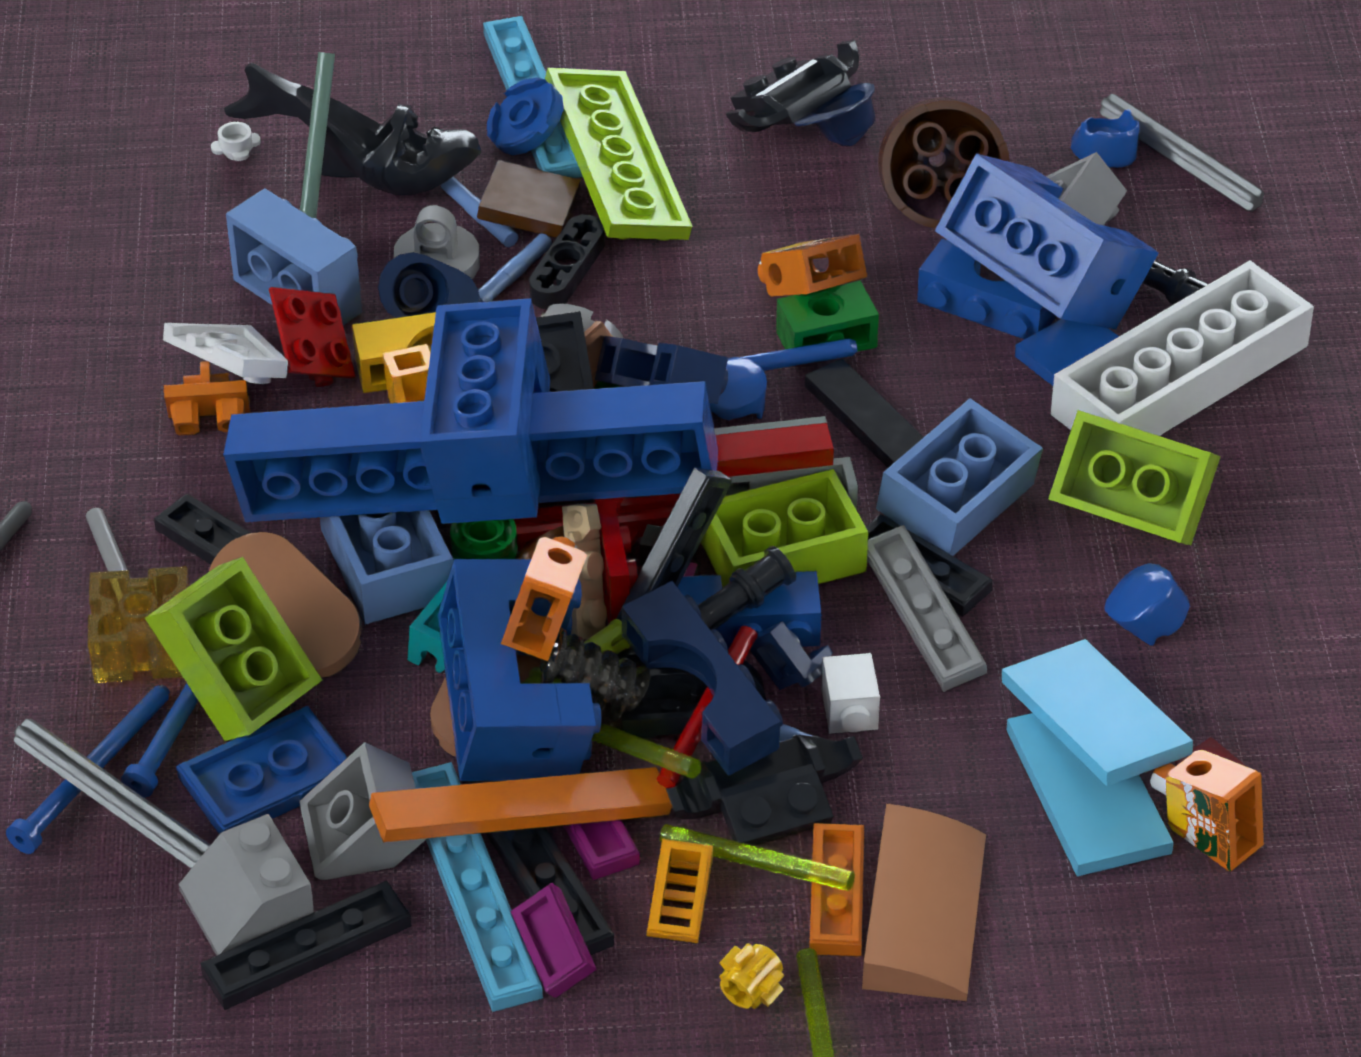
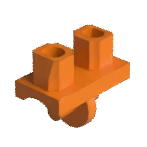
[164,361,250,436]

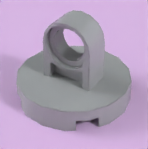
[393,205,480,279]

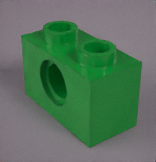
[776,280,879,352]

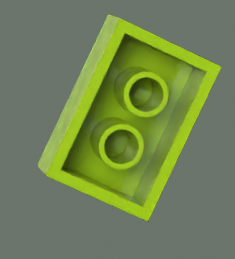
[1048,410,1221,546]
[701,469,868,588]
[145,557,322,741]

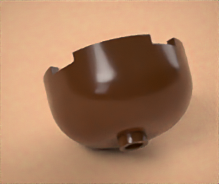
[878,98,1010,228]

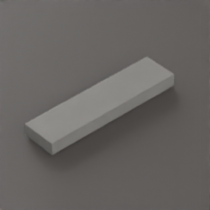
[867,525,987,692]

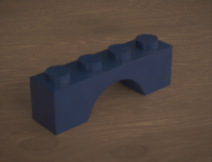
[594,336,728,404]
[622,581,783,776]

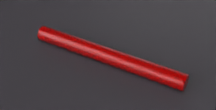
[656,626,758,789]

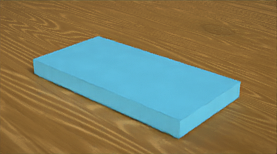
[1002,639,1193,786]
[1006,713,1174,876]

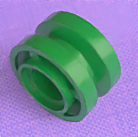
[450,519,518,560]

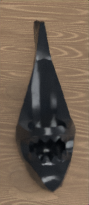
[224,62,482,195]

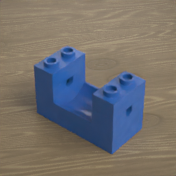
[935,154,1159,329]
[419,298,551,524]
[438,559,601,781]

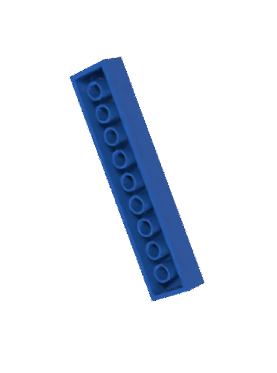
[223,381,718,522]

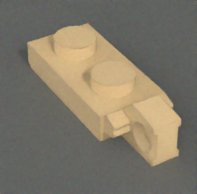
[562,504,607,641]

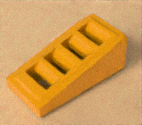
[647,839,713,943]

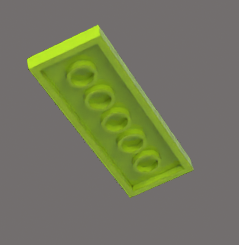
[545,68,693,241]

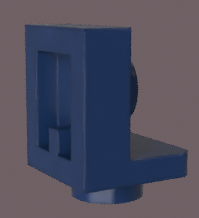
[750,621,833,690]

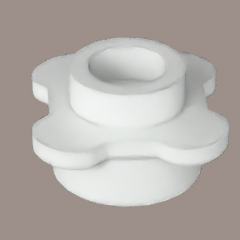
[211,122,261,161]

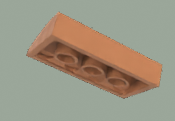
[862,804,986,1001]

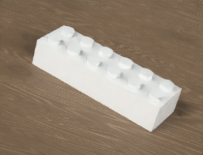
[1051,261,1314,436]

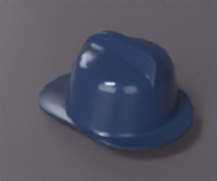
[795,83,875,147]
[378,252,481,318]

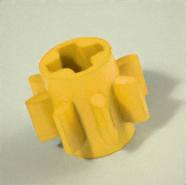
[719,943,784,1009]

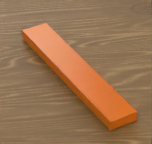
[369,767,672,843]

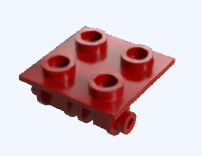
[269,287,355,387]

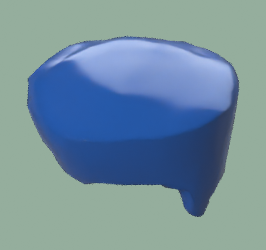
[1070,109,1140,168]
[709,357,767,420]
[1104,563,1190,646]

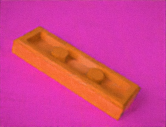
[809,823,864,956]

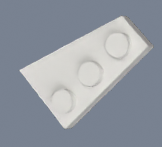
[163,323,288,384]

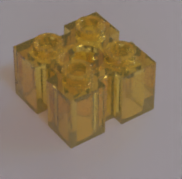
[88,566,190,683]

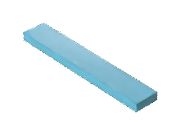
[483,16,583,178]
[412,762,543,1012]

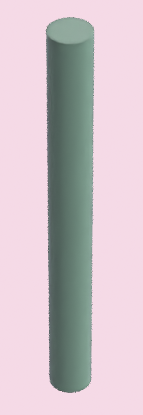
[300,52,335,219]

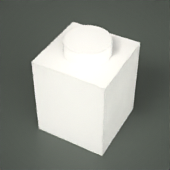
[821,653,880,734]

